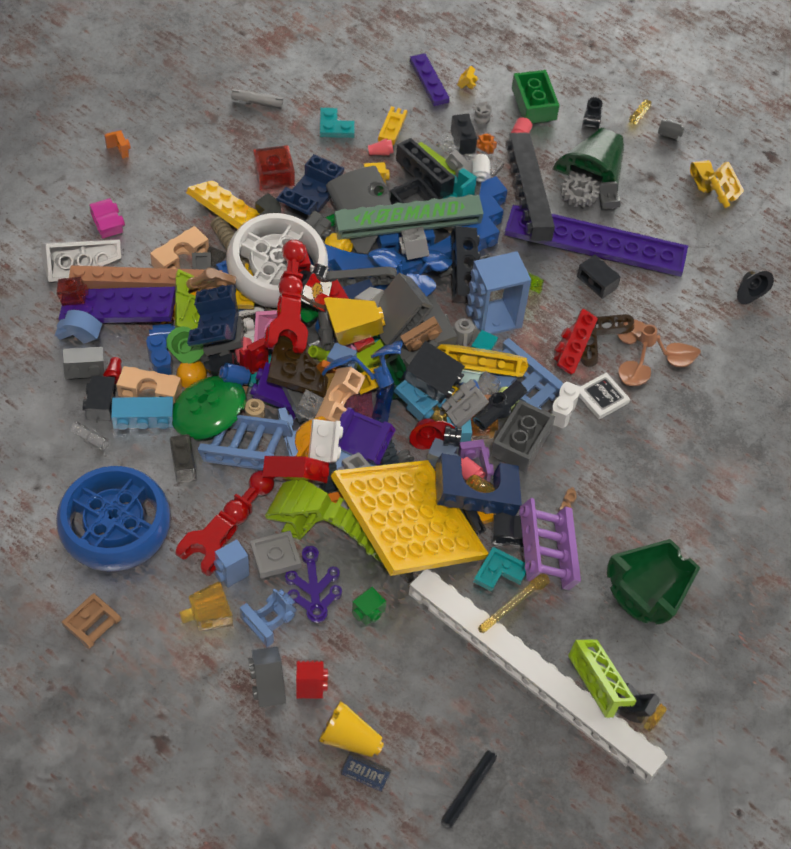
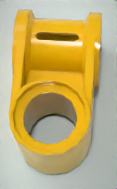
[690,160,716,193]

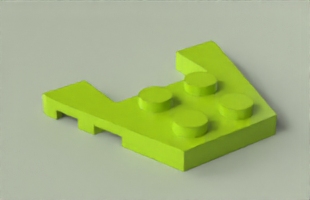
[175,269,239,330]

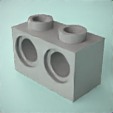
[399,226,429,260]

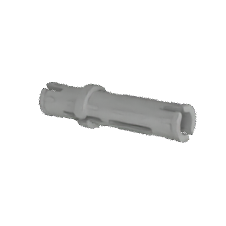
[231,88,283,108]

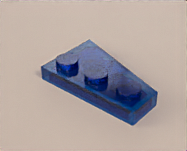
[372,383,394,423]

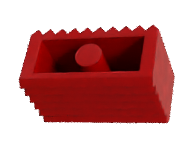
[296,660,328,699]

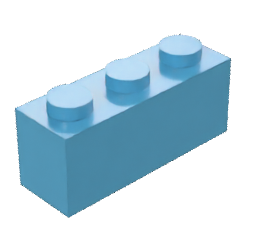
[111,397,174,430]

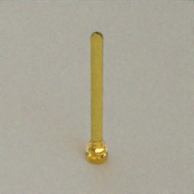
[478,573,550,633]

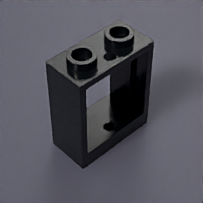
[390,176,439,205]

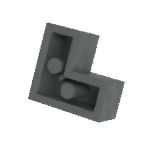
[248,647,286,708]

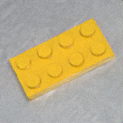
[186,180,259,229]

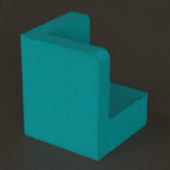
[471,330,498,350]

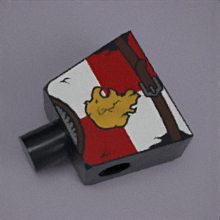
[300,263,332,312]

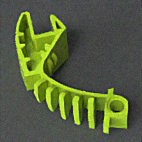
[265,480,383,563]

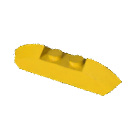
[437,344,529,377]

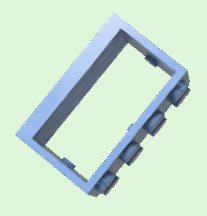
[466,251,531,334]

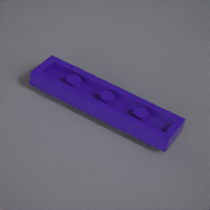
[410,53,450,106]

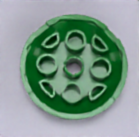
[172,376,246,439]

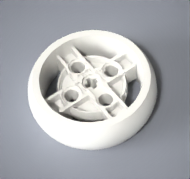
[226,213,328,308]

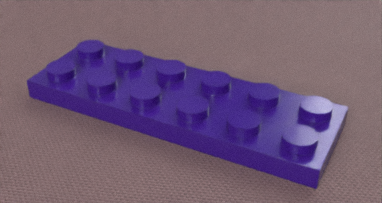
[58,287,175,323]

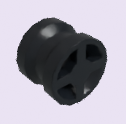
[443,425,462,447]

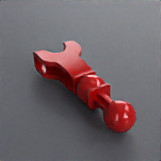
[264,239,308,354]
[176,470,274,576]

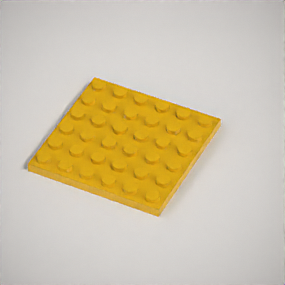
[331,460,489,576]

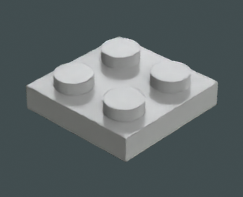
[250,531,302,579]

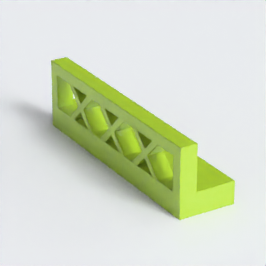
[568,639,636,718]

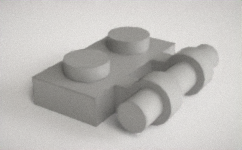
[442,379,489,427]

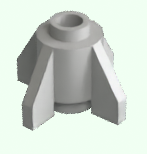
[453,318,480,347]

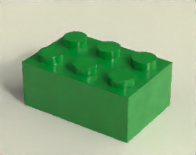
[511,70,560,123]

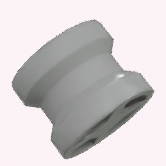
[473,102,492,124]

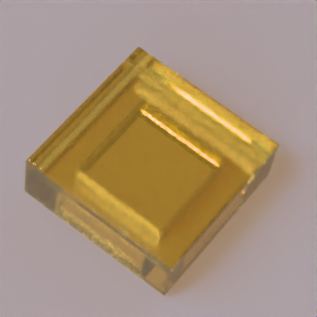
[644,703,667,732]

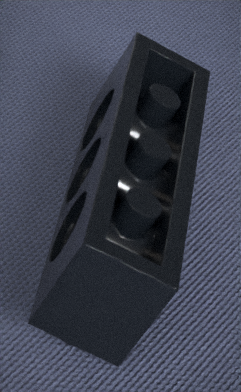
[396,138,455,199]
[451,226,480,303]

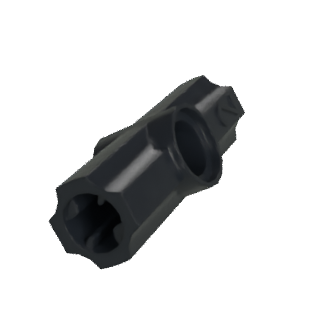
[473,380,528,431]

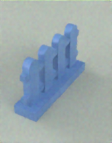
[482,338,564,410]

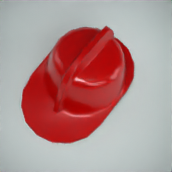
[409,418,455,450]

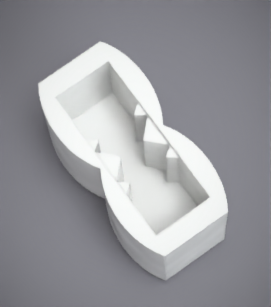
[551,382,580,429]

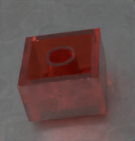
[253,145,295,190]

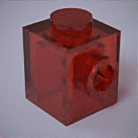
[56,277,88,306]

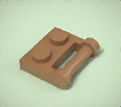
[186,267,236,290]
[62,593,121,649]

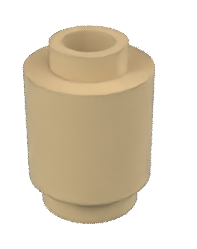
[245,399,265,418]

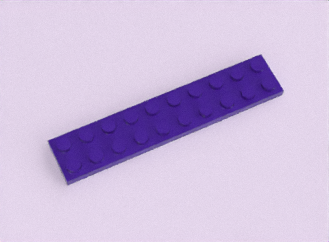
[504,205,688,277]

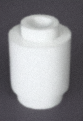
[472,154,490,182]

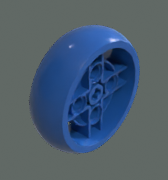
[56,466,171,572]

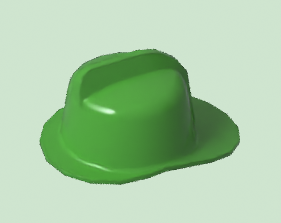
[166,326,204,364]

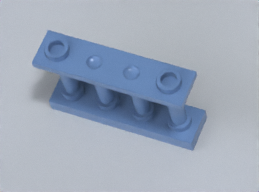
[197,415,293,470]

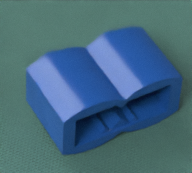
[146,334,173,375]

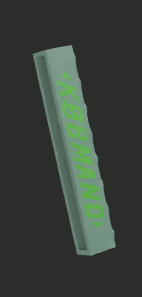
[334,195,484,240]

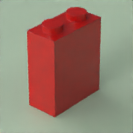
[262,456,329,483]

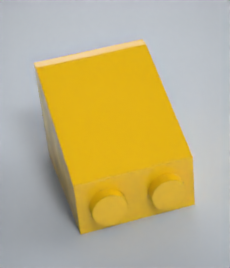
[324,297,386,346]

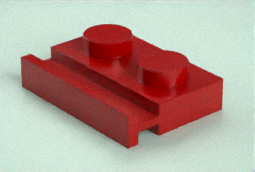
[239,337,269,374]

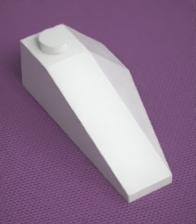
[41,240,121,282]

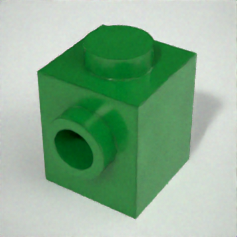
[352,587,386,625]

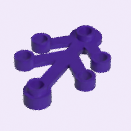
[285,546,342,623]

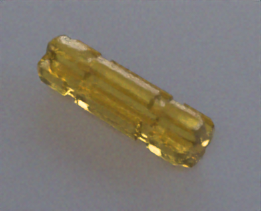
[629,99,652,125]

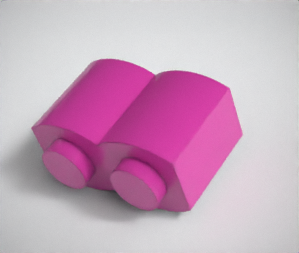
[89,198,125,239]

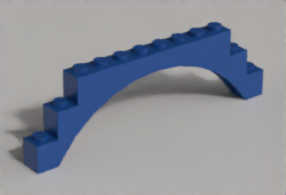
[308,176,508,290]

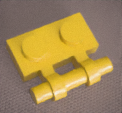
[709,162,744,208]

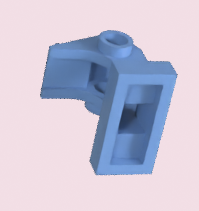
[240,588,297,647]

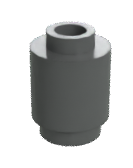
[658,119,685,140]

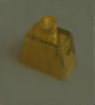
[179,581,233,631]

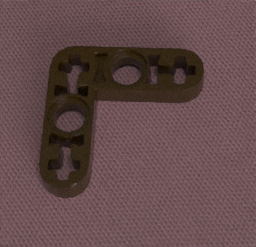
[581,314,635,367]

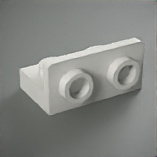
[308,419,343,464]

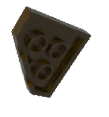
[266,336,328,398]

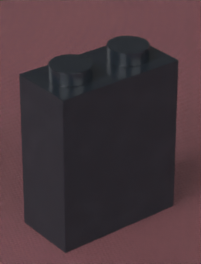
[401,340,465,403]

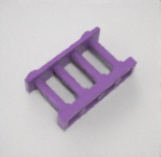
[519,498,581,590]

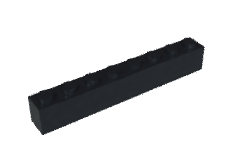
[505,133,555,241]

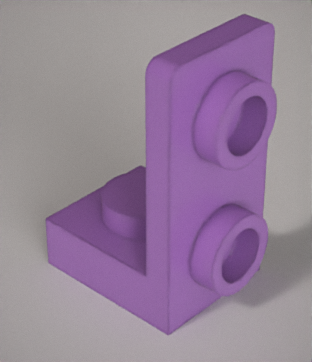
[458,439,494,483]

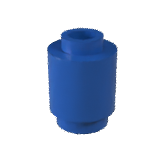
[149,324,175,340]
[219,363,250,385]

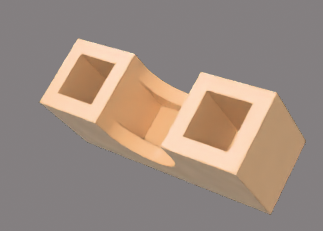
[150,226,209,269]
[117,366,182,403]
[315,367,365,422]

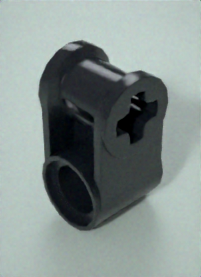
[582,97,603,130]

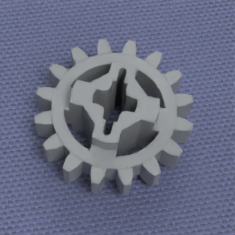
[561,174,600,208]

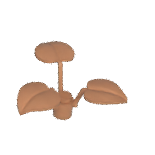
[617,319,701,386]

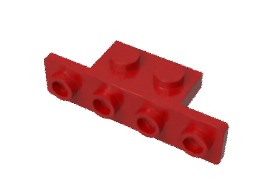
[553,309,597,375]

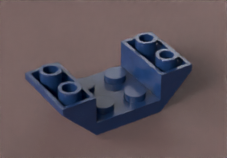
[276,154,344,215]
[187,284,239,347]

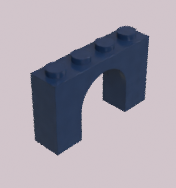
[436,453,522,516]

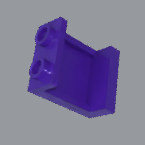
[250,362,296,420]
[338,407,396,466]

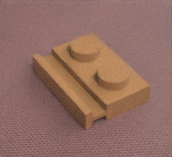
[400,316,443,352]

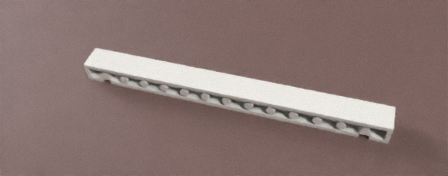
[409,569,668,784]

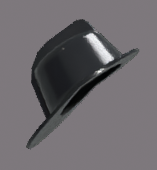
[737,270,774,305]

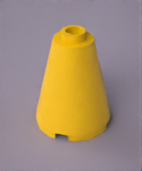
[319,701,384,757]

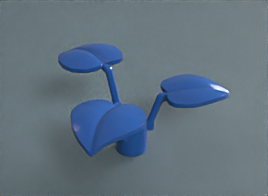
[368,248,452,297]
[322,340,403,389]

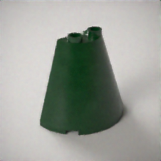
[553,127,624,188]
[607,539,701,625]

